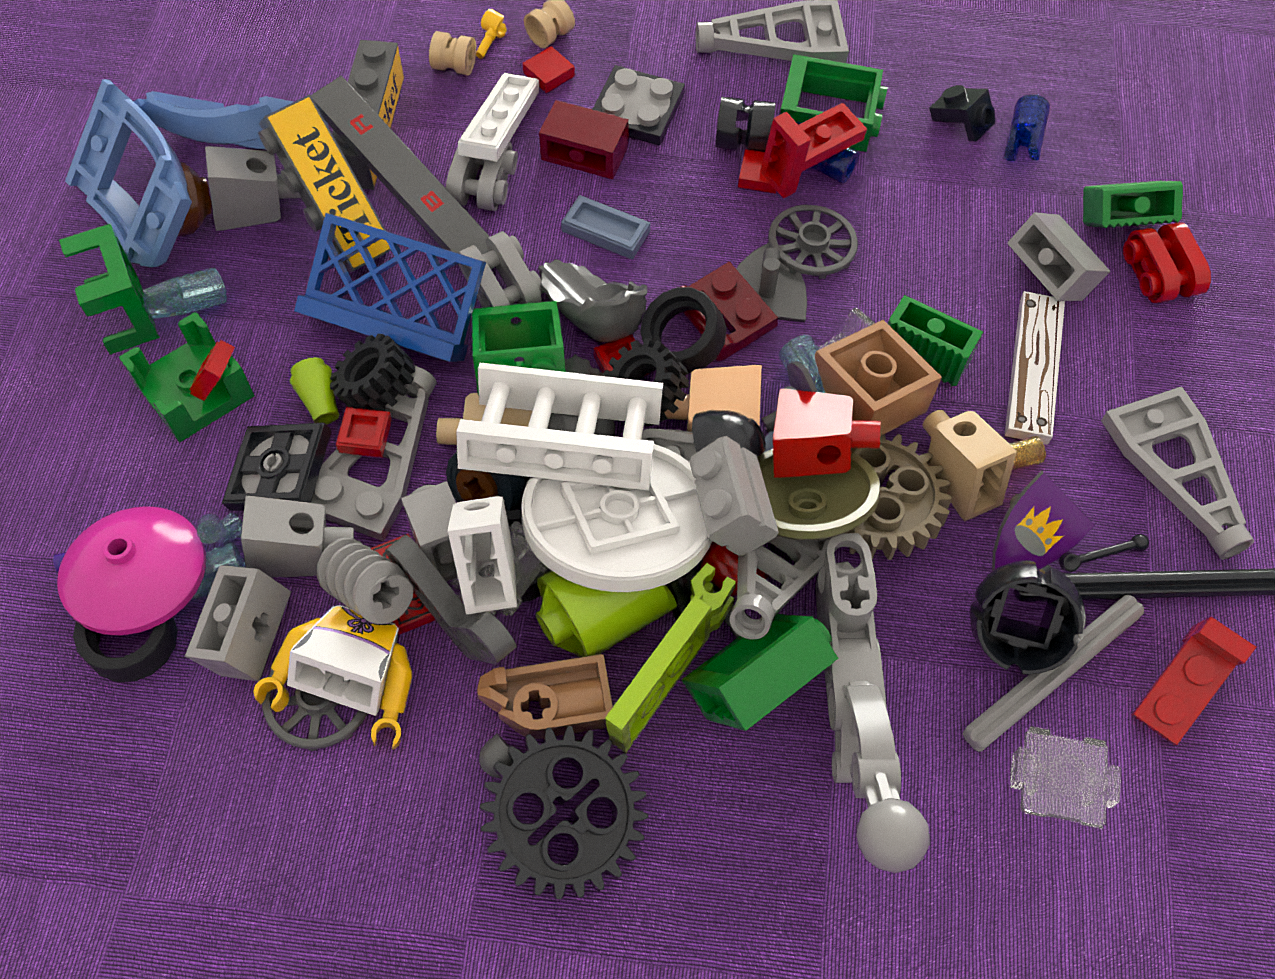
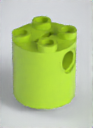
[535,570,677,658]

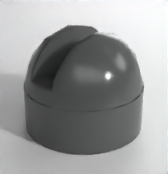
[479,733,513,778]

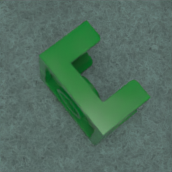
[59,223,160,355]
[119,312,255,443]

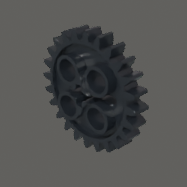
[479,726,648,900]

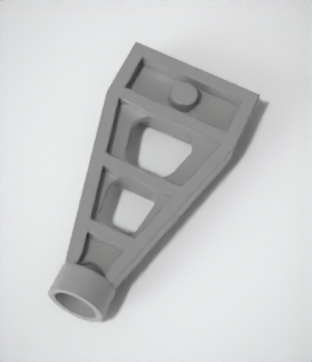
[695,0,849,63]
[311,366,437,541]
[1101,386,1255,560]
[730,536,832,639]

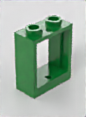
[780,54,887,152]
[472,301,566,395]
[682,614,839,731]

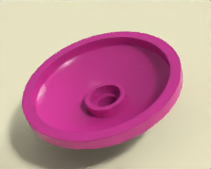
[57,507,206,635]

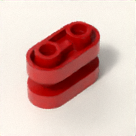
[1123,222,1211,303]

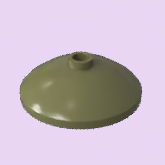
[757,449,880,540]

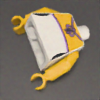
[253,605,412,750]

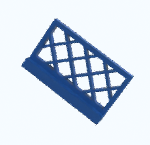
[294,213,486,362]

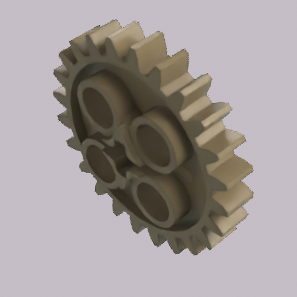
[846,434,952,560]

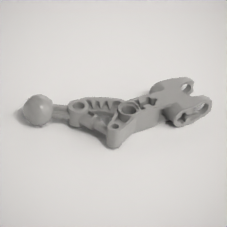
[816,533,930,874]

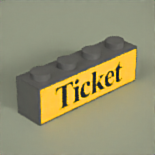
[332,40,404,190]
[258,94,391,273]

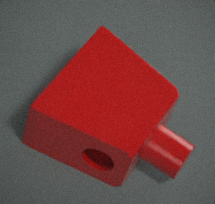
[773,389,881,478]

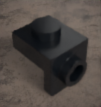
[929,85,996,142]

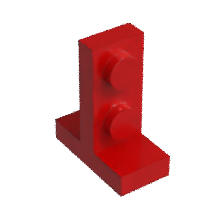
[760,103,867,199]
[1131,617,1256,745]

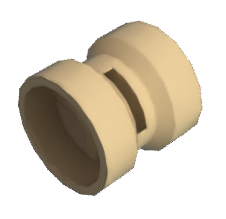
[524,0,575,48]
[429,31,476,75]

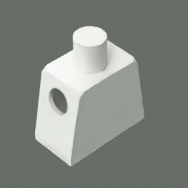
[448,496,517,615]

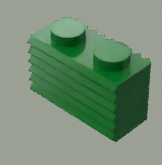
[1083,180,1183,228]
[888,295,984,387]

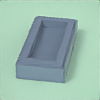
[561,195,651,260]

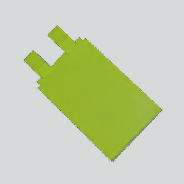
[605,563,736,753]

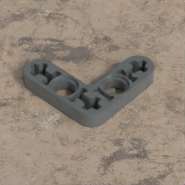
[385,535,517,665]

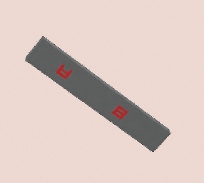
[311,75,490,267]

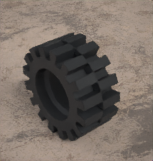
[330,334,415,411]
[603,339,689,426]

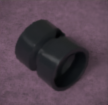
[715,96,776,152]

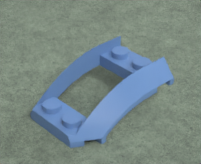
[65,79,192,267]
[133,91,329,149]

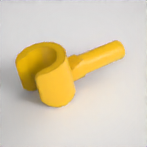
[476,9,507,59]

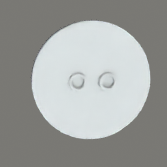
[522,444,712,592]

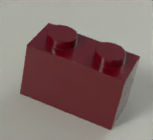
[539,100,629,180]

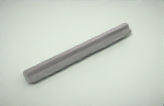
[962,595,1144,752]

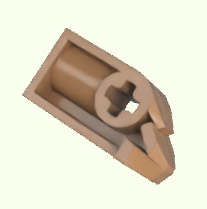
[477,654,613,739]

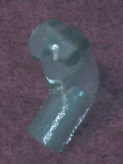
[197,513,243,545]

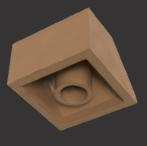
[814,320,942,436]

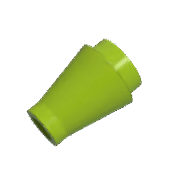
[289,357,339,424]

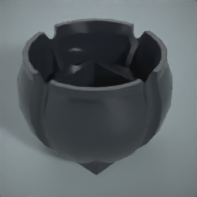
[969,560,1086,674]

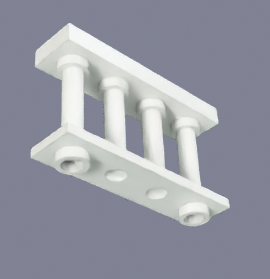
[456,363,663,491]

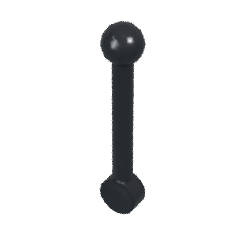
[1059,534,1150,572]

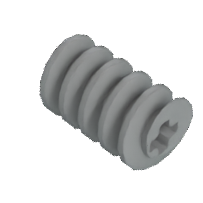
[317,537,414,624]

